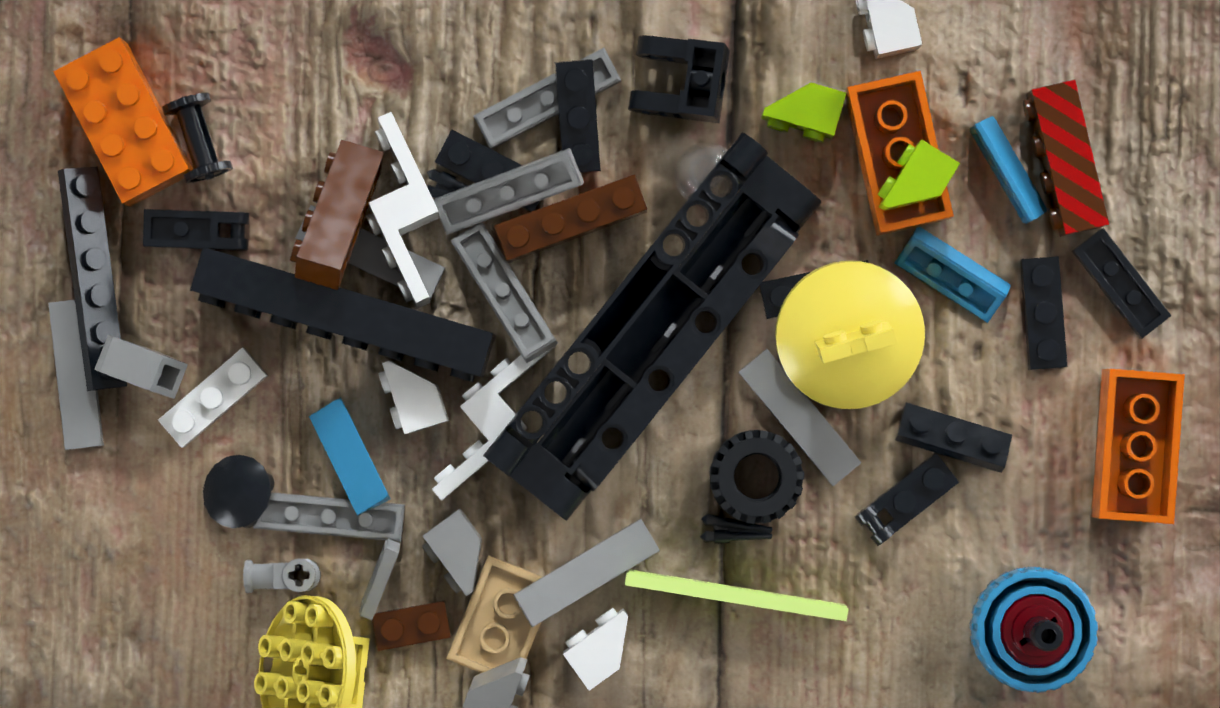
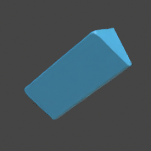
[970,116,1047,224]
[894,227,1011,323]
[309,397,391,516]

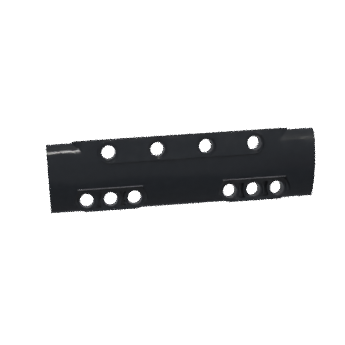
[483,132,822,521]

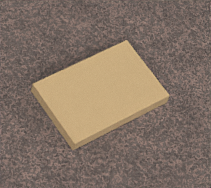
[446,555,543,673]

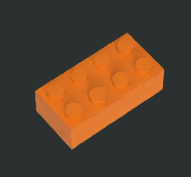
[53,37,193,207]
[844,71,954,236]
[1091,369,1185,524]

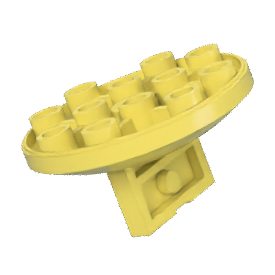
[775,261,925,409]
[254,595,370,708]

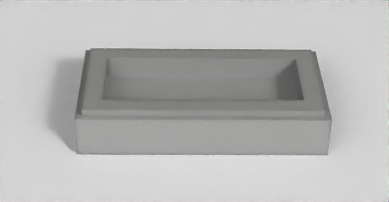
[359,539,400,620]

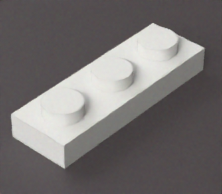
[158,347,268,448]

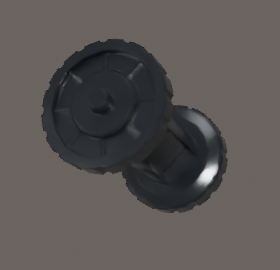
[162,93,233,183]

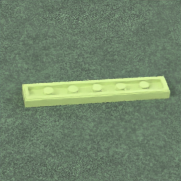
[624,569,849,621]

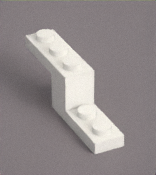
[365,112,439,309]
[432,346,556,500]

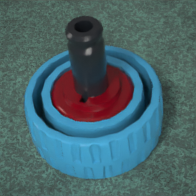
[970,567,1098,693]

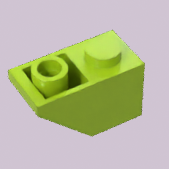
[761,83,846,143]
[878,139,960,211]

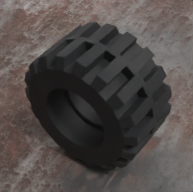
[709,430,804,524]

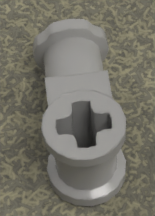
[243,559,321,593]

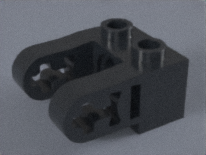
[628,35,730,123]

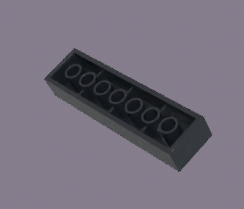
[190,247,496,382]

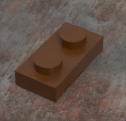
[372,600,452,651]

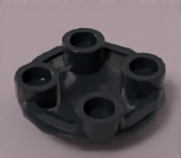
[203,455,274,529]

